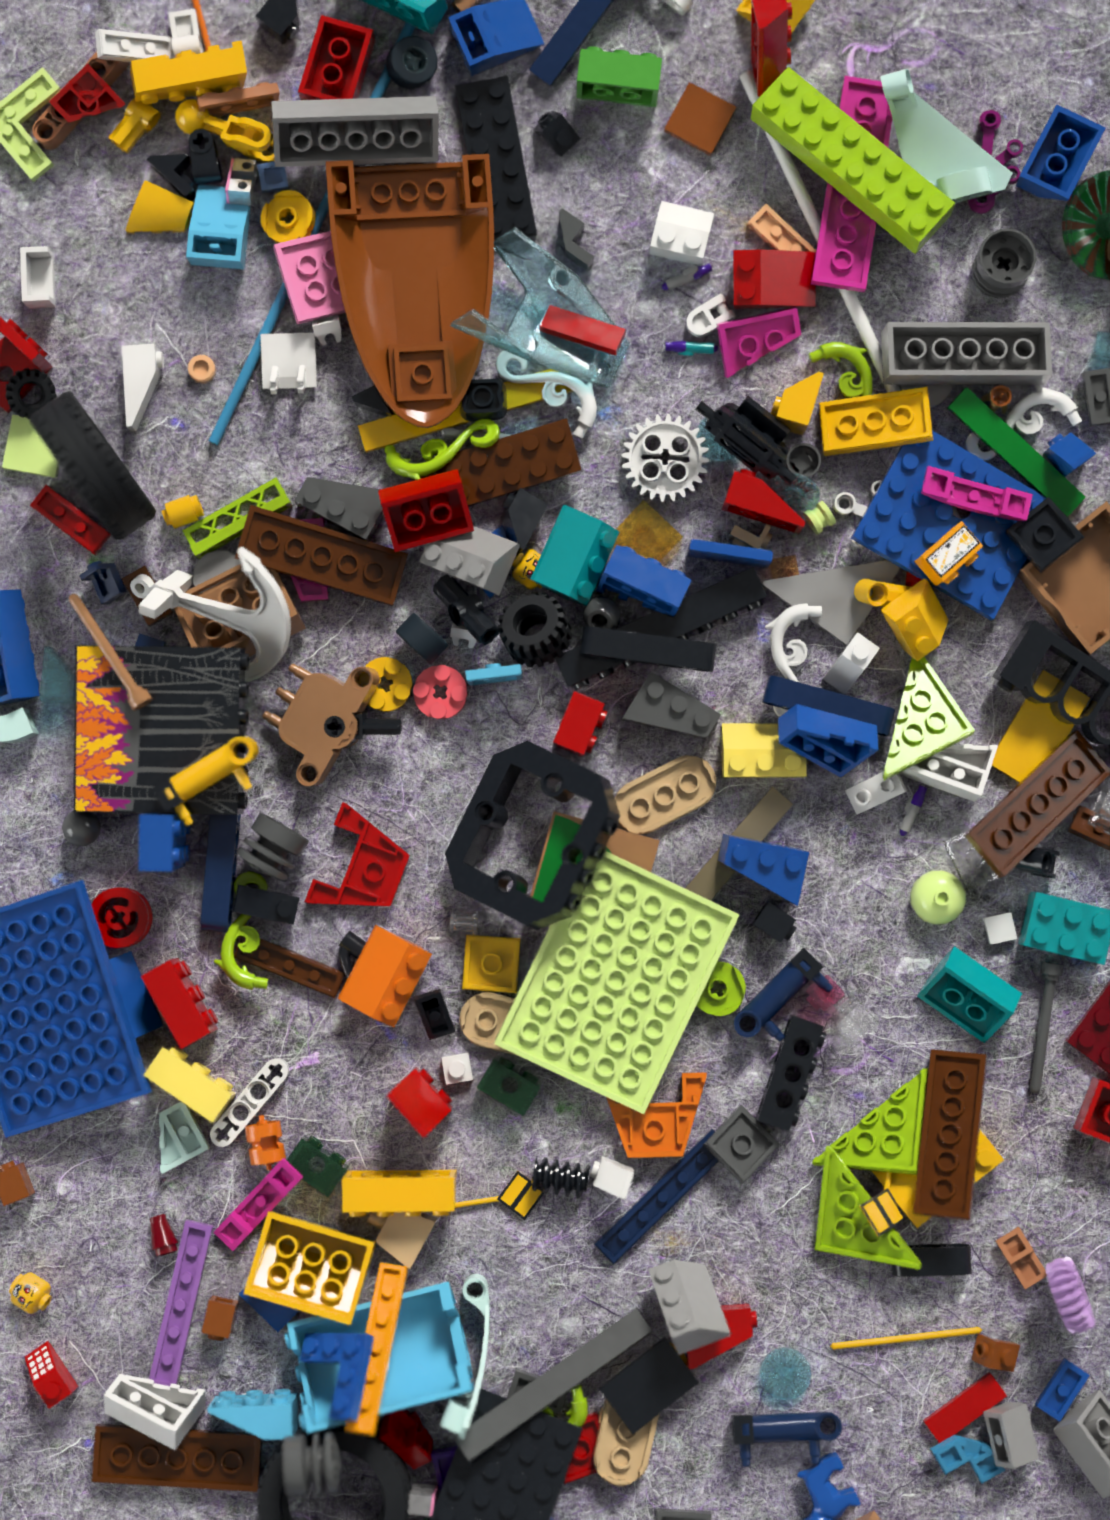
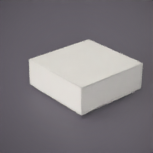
[983,912,1017,945]

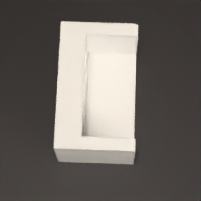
[20,246,56,309]

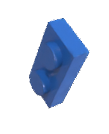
[1035,1358,1090,1422]

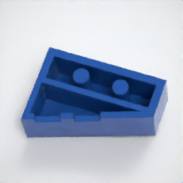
[596,545,691,617]
[778,704,878,778]
[718,834,809,906]

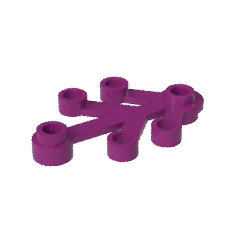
[968,110,1023,214]

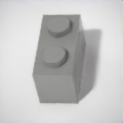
[983,1401,1039,1469]

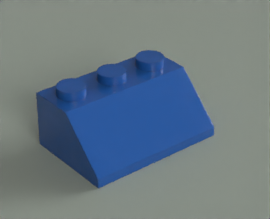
[1016,104,1106,201]
[109,951,164,1038]

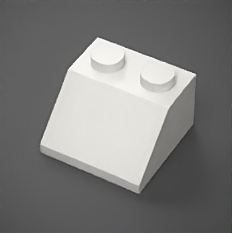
[649,201,714,266]

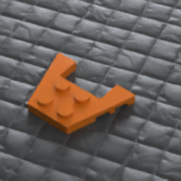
[606,1072,707,1158]

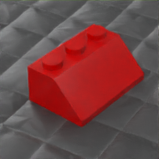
[751,0,792,97]

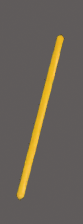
[830,1327,982,1350]

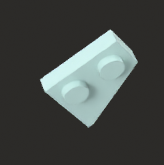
[159,1102,210,1174]

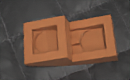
[995,1227,1047,1290]

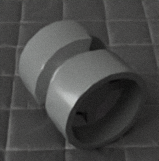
[784,443,821,484]

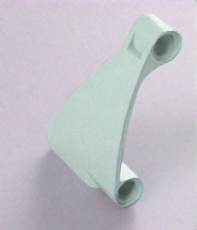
[881,69,1013,203]
[440,1274,490,1439]

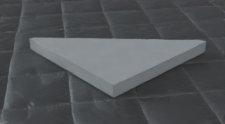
[761,560,900,645]

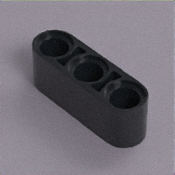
[891,1243,972,1277]

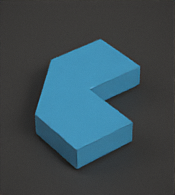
[930,1435,1005,1484]

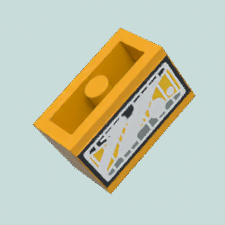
[914,521,983,586]

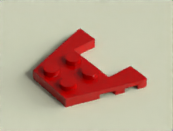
[304,802,410,906]

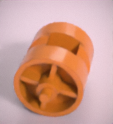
[245,1115,286,1171]

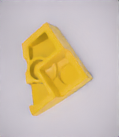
[125,180,194,234]

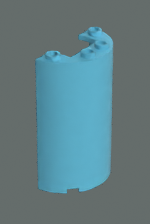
[285,1281,474,1434]

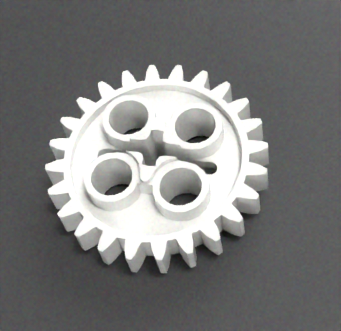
[622,414,710,503]

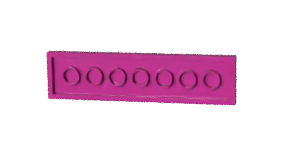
[811,76,893,293]

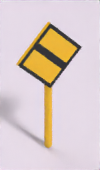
[455,1171,544,1220]
[859,1172,906,1237]

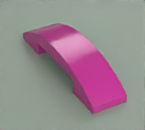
[921,466,1033,521]
[213,1157,303,1251]

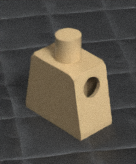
[367,1212,437,1269]

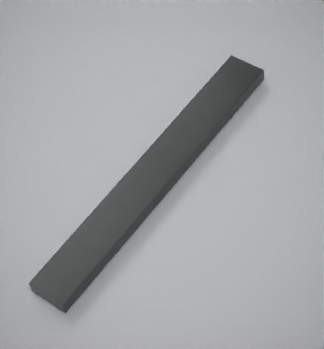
[453,1308,652,1463]

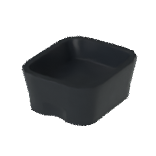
[460,379,507,421]

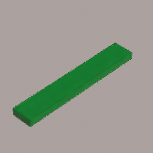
[947,387,1086,517]

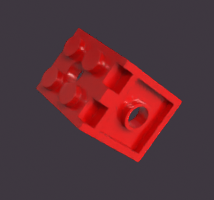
[0,317,53,414]

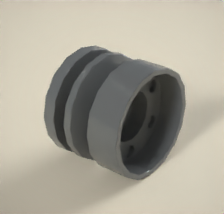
[972,228,1036,298]
[236,812,310,881]
[283,1431,341,1498]

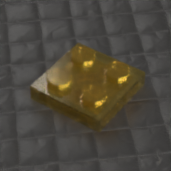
[613,500,683,562]

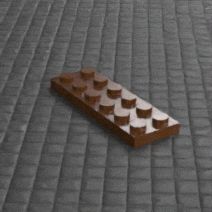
[420,418,583,507]
[235,505,408,606]
[964,730,1110,878]
[913,1049,987,1221]
[92,1424,262,1492]

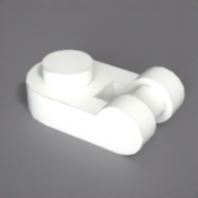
[686,294,737,337]

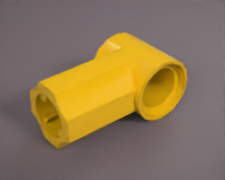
[108,98,161,154]
[854,579,911,607]

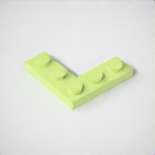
[0,67,60,182]

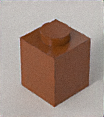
[0,1160,35,1206]
[202,1295,239,1341]

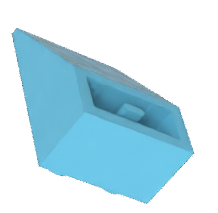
[186,185,251,270]
[207,1389,299,1440]

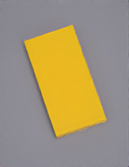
[819,387,933,456]
[992,670,1090,783]

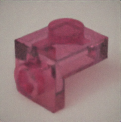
[806,975,845,1012]

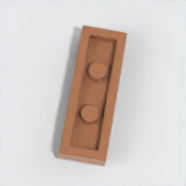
[197,82,280,117]

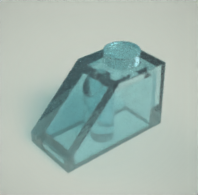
[39,646,75,705]

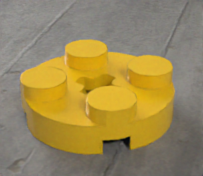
[261,190,316,244]
[359,657,413,712]

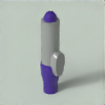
[662,263,712,291]
[899,785,927,836]

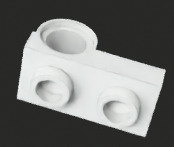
[168,9,203,58]
[845,771,907,815]

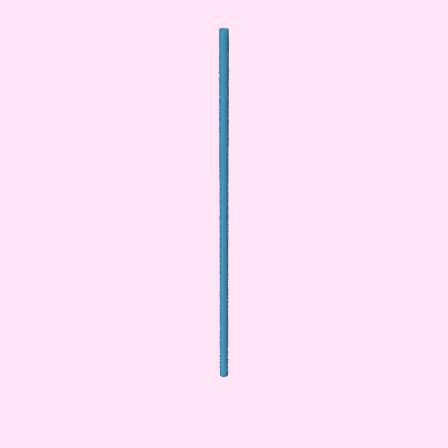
[208,22,415,446]

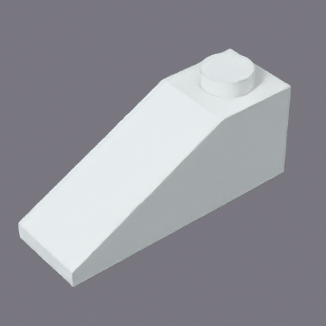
[122,344,164,432]

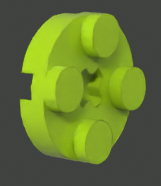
[697,961,746,1016]

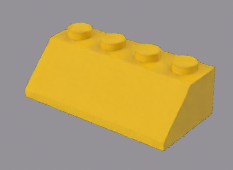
[342,1169,457,1217]

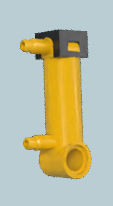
[152,736,259,826]

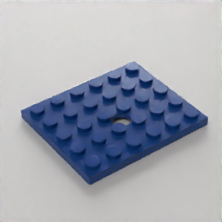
[851,430,1046,621]

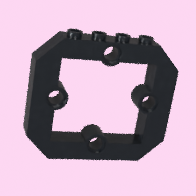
[445,741,620,930]

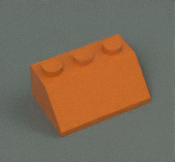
[338,925,432,1028]

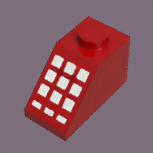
[24,1341,79,1409]

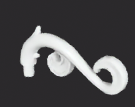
[496,347,597,439]
[965,385,1082,461]
[765,603,822,717]

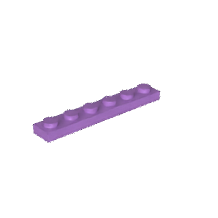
[149,1219,214,1386]

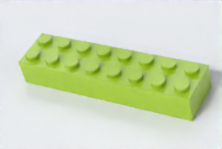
[751,67,955,254]

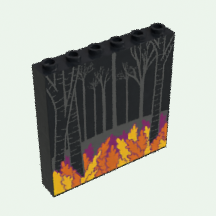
[74,645,250,815]

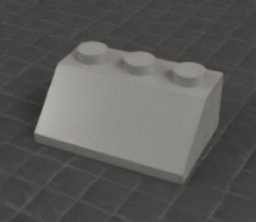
[419,526,520,595]
[648,1260,731,1355]
[1053,1390,1110,1498]

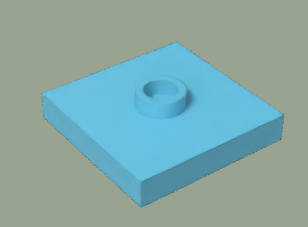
[465,663,522,686]

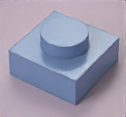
[257,161,289,193]

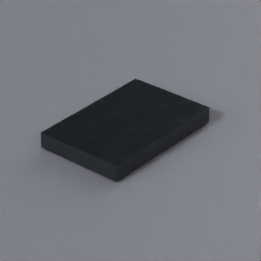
[599,1337,699,1434]

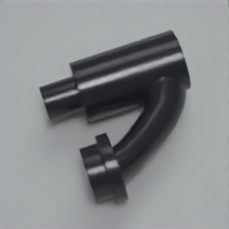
[338,930,366,979]

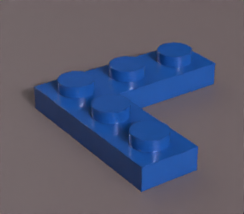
[299,1333,374,1422]

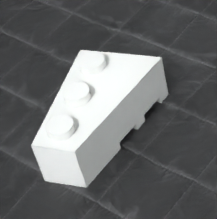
[899,744,998,802]
[104,1374,206,1450]

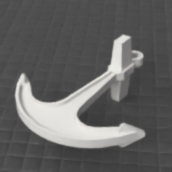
[130,547,291,682]

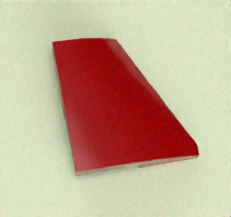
[49,63,125,123]
[379,1409,433,1470]

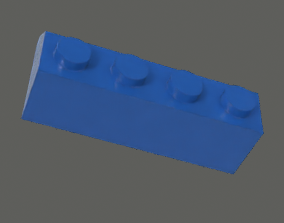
[0,589,40,706]

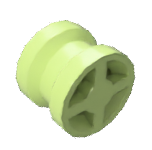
[803,500,836,535]

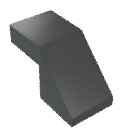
[559,208,594,272]

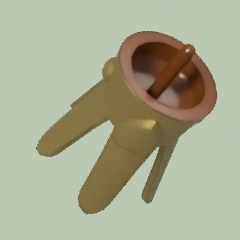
[981,385,1012,414]

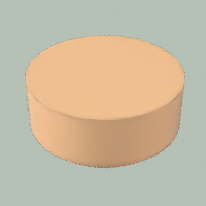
[188,355,216,384]

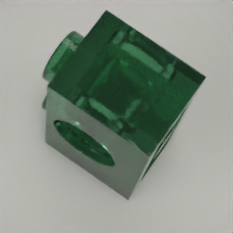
[476,1056,541,1116]
[287,1135,349,1197]

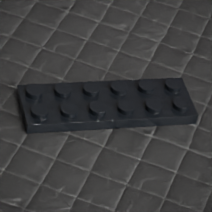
[455,76,537,243]

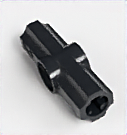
[433,574,499,645]

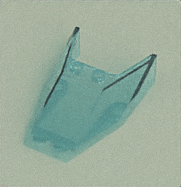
[450,227,630,388]

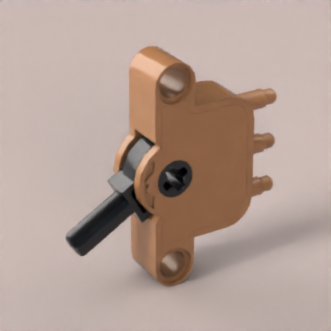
[262,664,402,786]

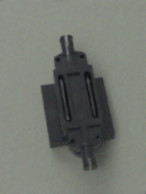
[695,396,797,485]

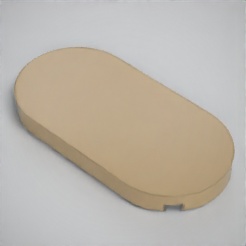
[615,755,716,835]
[459,992,518,1056]
[593,1398,659,1486]

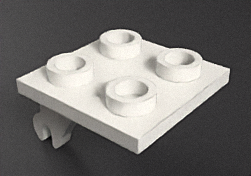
[261,333,317,395]

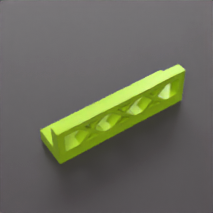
[182,477,293,559]

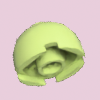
[910,870,966,925]

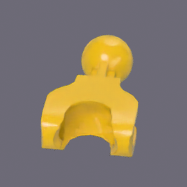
[175,99,274,163]

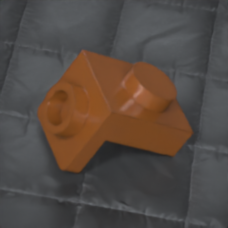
[972,1334,1020,1372]

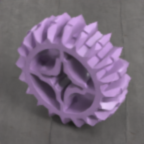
[1046,1257,1095,1334]

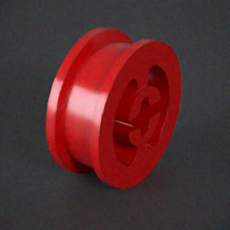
[91,887,153,948]

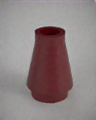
[149,1214,179,1257]

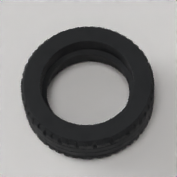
[30,392,156,540]
[257,1425,412,1520]

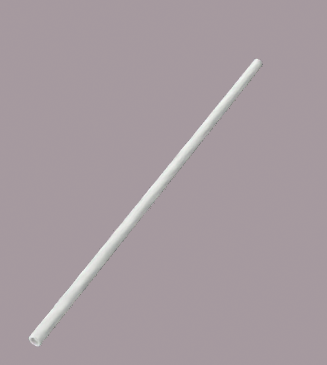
[739,70,961,519]

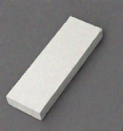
[95,29,174,62]

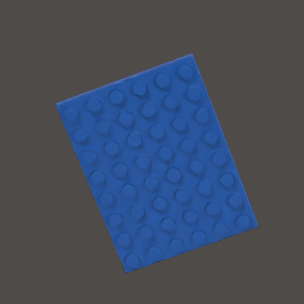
[0,880,153,1138]

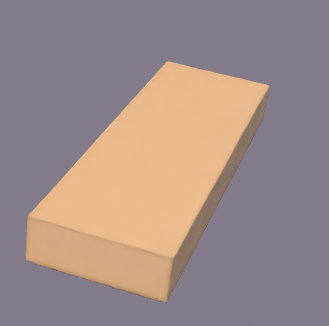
[747,204,816,255]

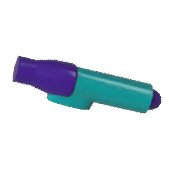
[665,341,719,356]

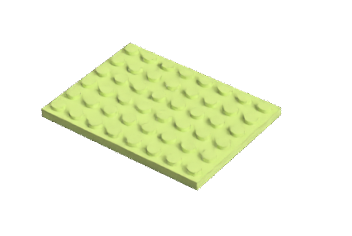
[494,851,739,1114]

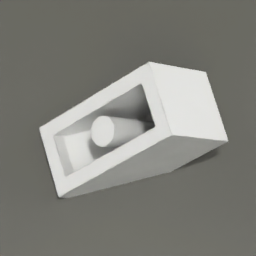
[822,632,880,695]
[590,1156,634,1200]

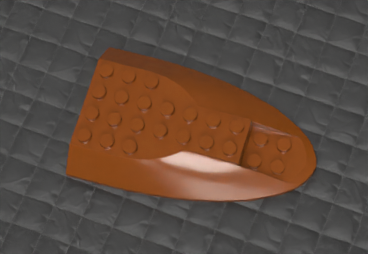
[326,154,494,428]

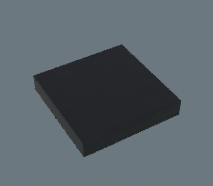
[1005,497,1085,573]

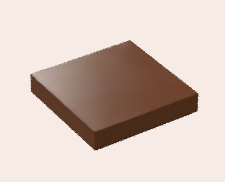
[664,82,737,156]

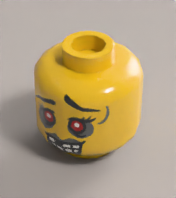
[512,549,543,590]
[9,1272,52,1314]

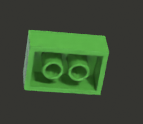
[577,46,662,107]

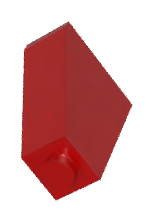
[687,1303,757,1369]

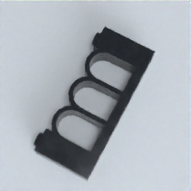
[992,620,1110,759]

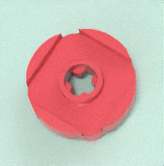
[413,664,468,719]

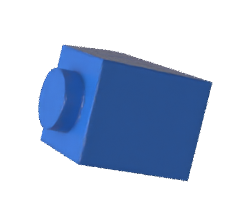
[1044,433,1096,477]

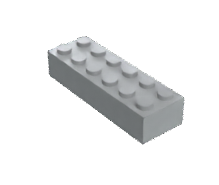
[271,96,439,167]
[881,322,1052,385]

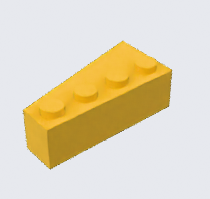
[130,40,247,104]

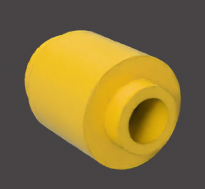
[162,495,204,529]

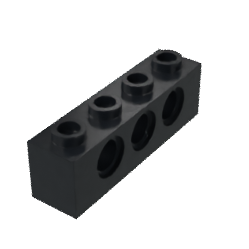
[755,1014,826,1131]

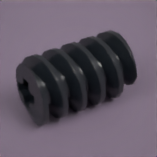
[531,1156,590,1199]

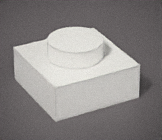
[441,1052,473,1085]

